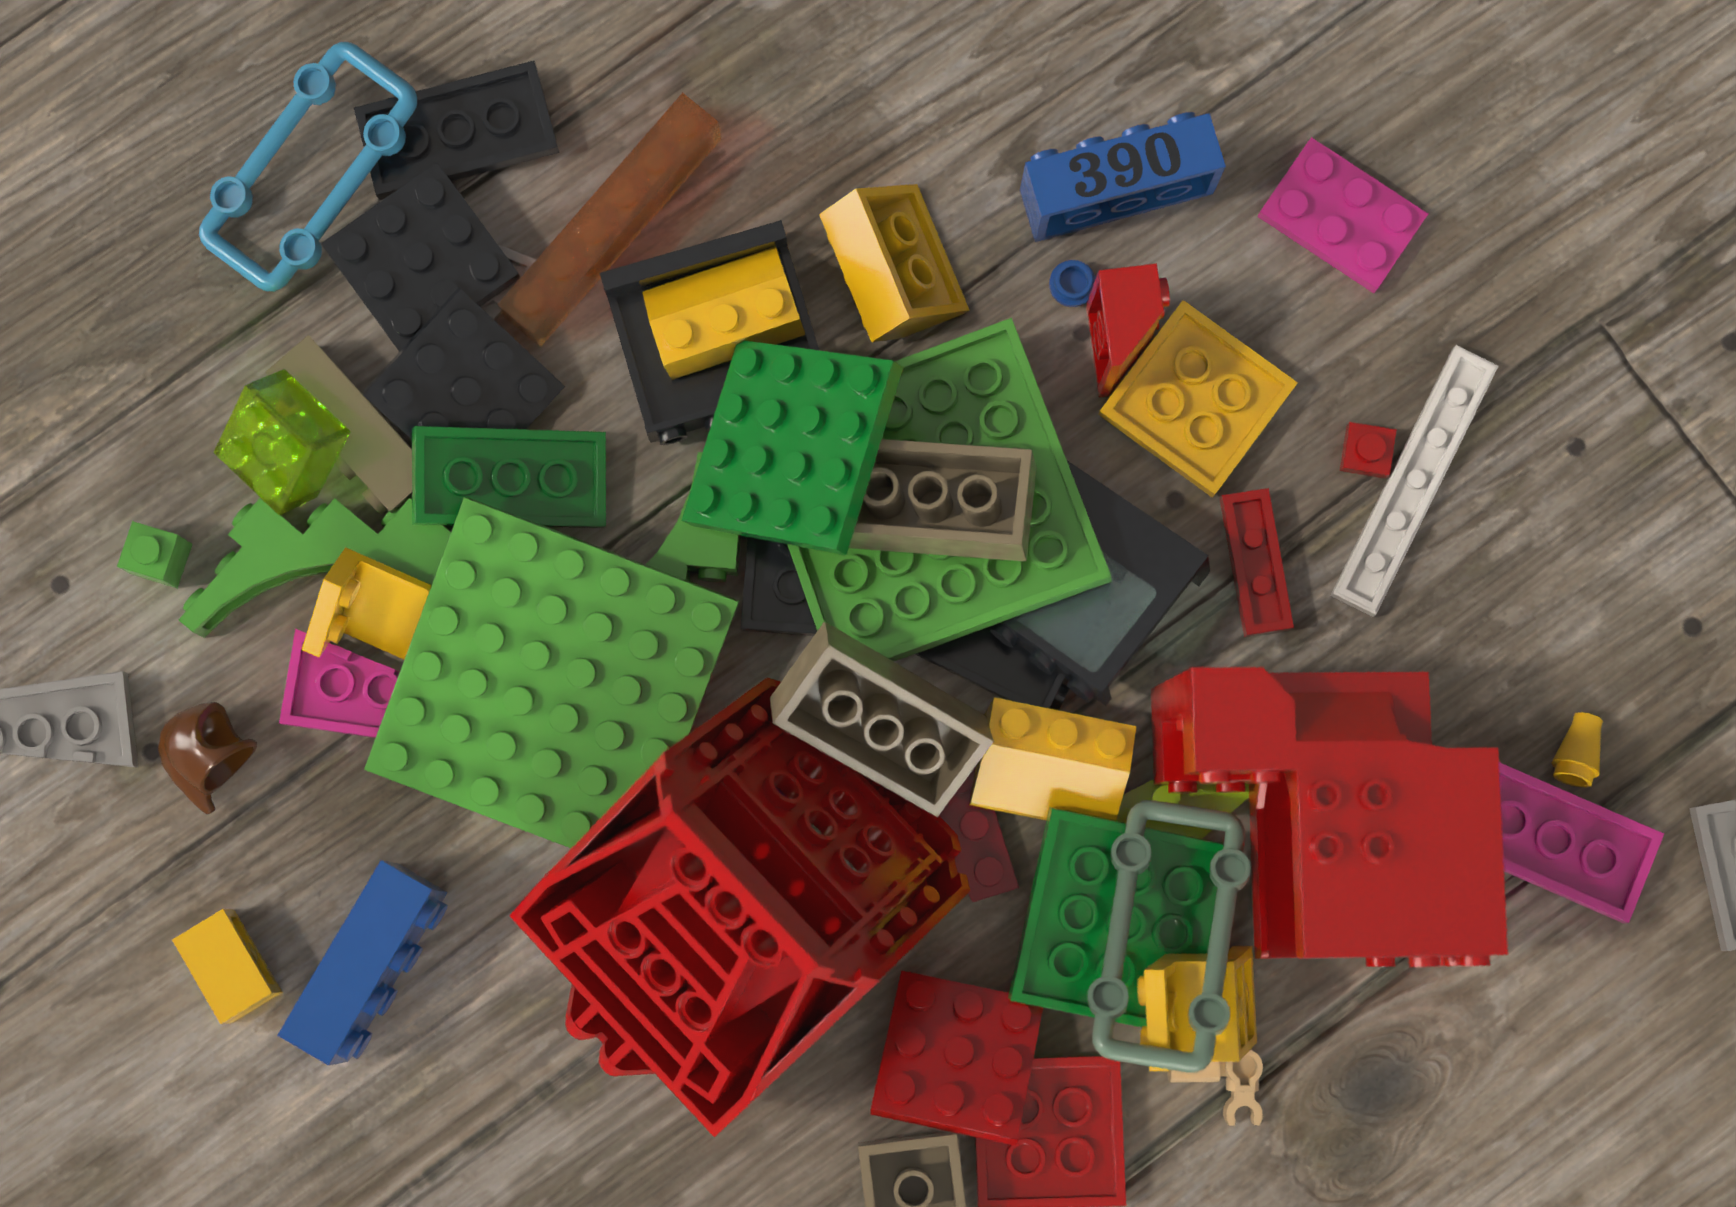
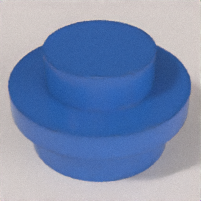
[1049,260,1096,307]

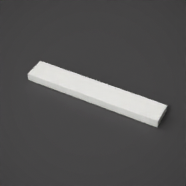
[1330,345,1498,617]

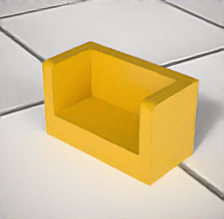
[172,909,282,1024]

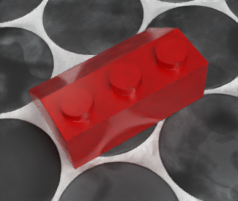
[1086,263,1170,397]

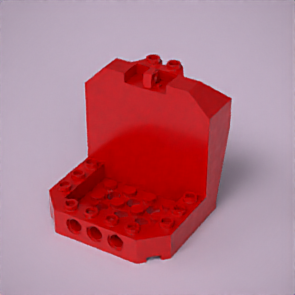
[509,677,970,1138]

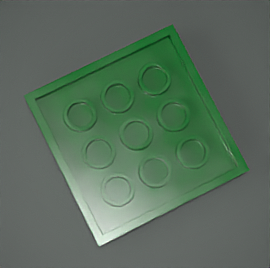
[681,341,903,555]
[1008,807,1224,1028]

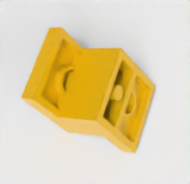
[1138,946,1257,1071]

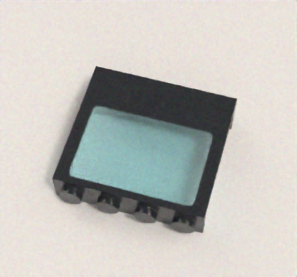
[990,460,1210,706]

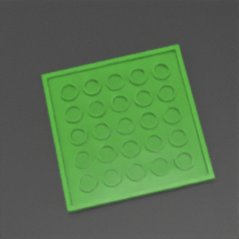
[787,318,1112,662]
[364,497,740,848]

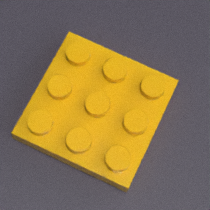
[1098,300,1298,498]

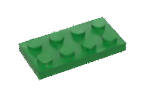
[412,426,606,528]

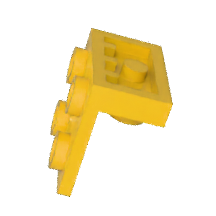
[302,547,432,660]

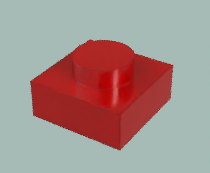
[1340,422,1397,479]

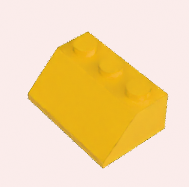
[819,184,969,342]
[643,247,806,380]
[969,697,1137,821]

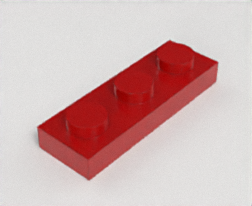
[1219,488,1294,638]

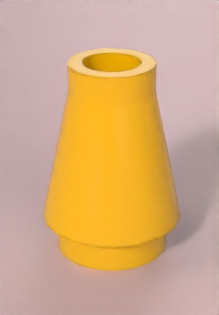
[1551,712,1603,787]

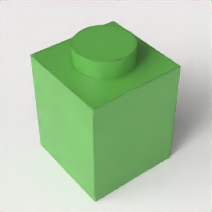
[117,521,193,589]

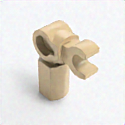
[1167,1049,1263,1126]

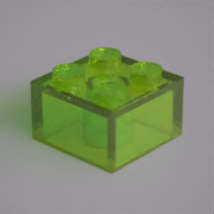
[213,369,351,516]

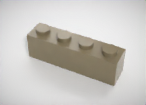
[265,335,412,515]

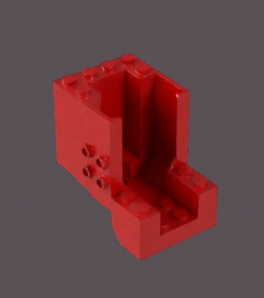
[1151,667,1508,967]

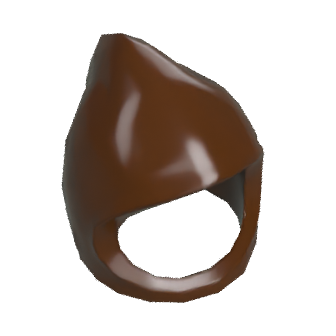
[158,702,257,814]

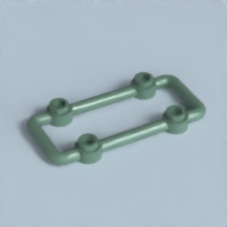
[1088,800,1251,1073]

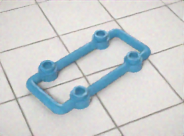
[199,42,417,292]

